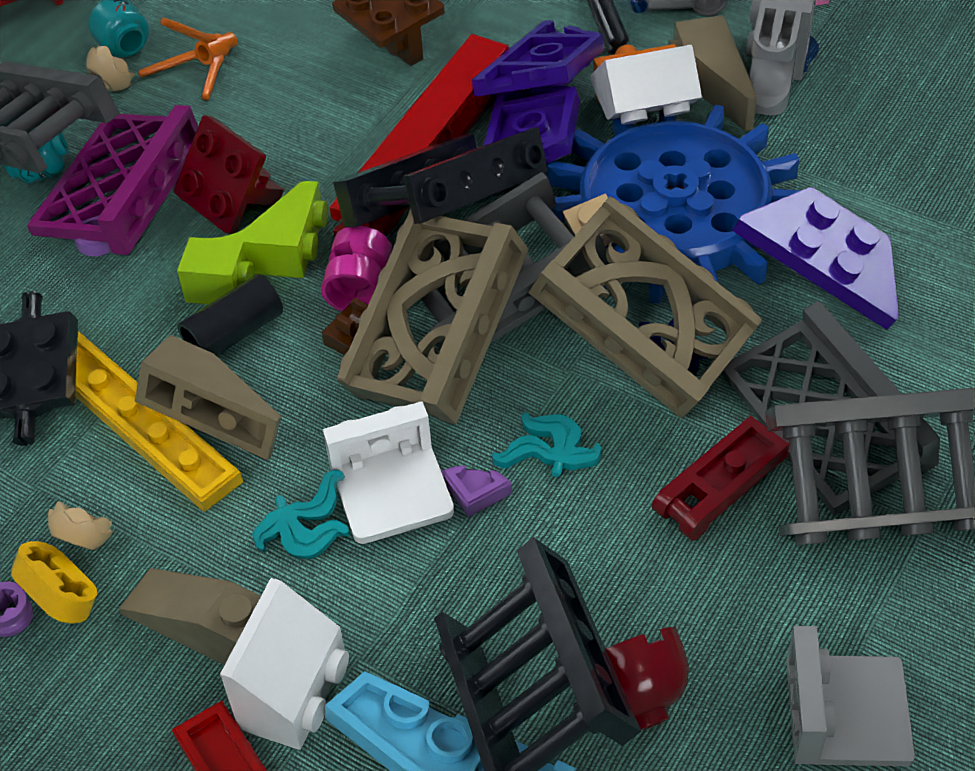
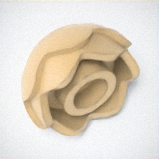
[86,46,135,92]
[48,501,113,551]

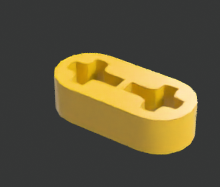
[11,541,97,624]

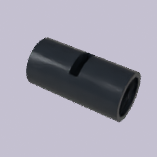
[177,274,283,356]

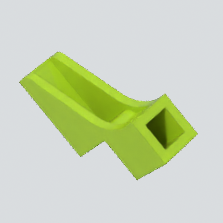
[177,181,328,304]

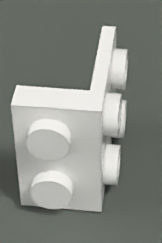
[323,401,454,544]

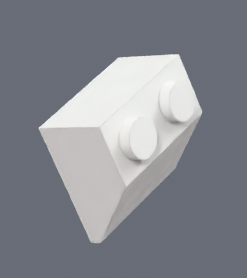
[590,44,702,125]
[220,578,349,750]

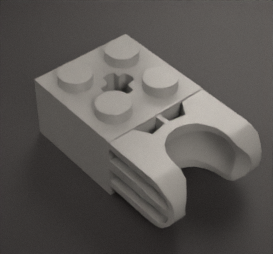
[746,0,816,115]

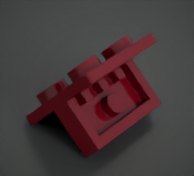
[174,115,284,234]

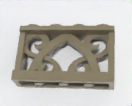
[529,196,762,419]
[337,210,529,425]

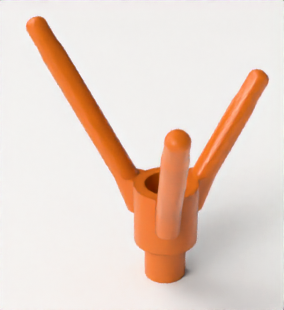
[138,17,238,101]

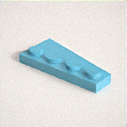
[325,671,576,771]

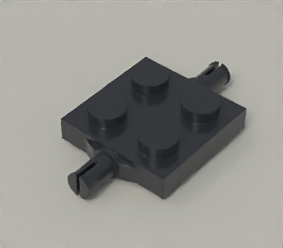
[0,291,78,446]

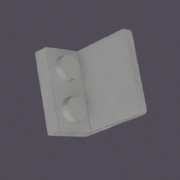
[786,626,915,767]

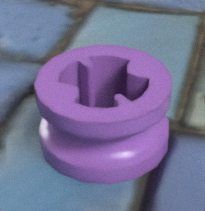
[0,581,34,637]

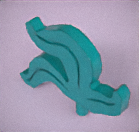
[492,412,602,477]
[252,470,350,559]

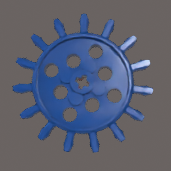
[548,104,801,304]

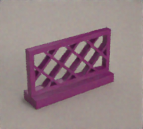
[27,105,198,255]

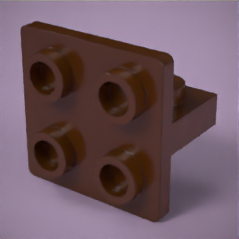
[332,0,445,66]

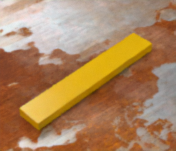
[75,331,243,512]

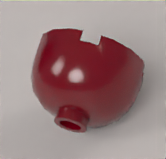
[606,627,689,731]

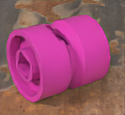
[321,226,392,312]

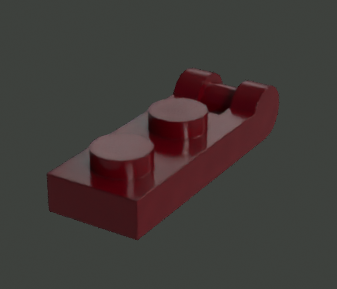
[651,415,790,541]

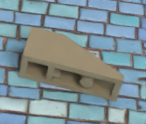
[668,15,757,131]
[135,335,281,460]
[119,568,261,665]

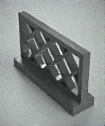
[721,301,940,516]

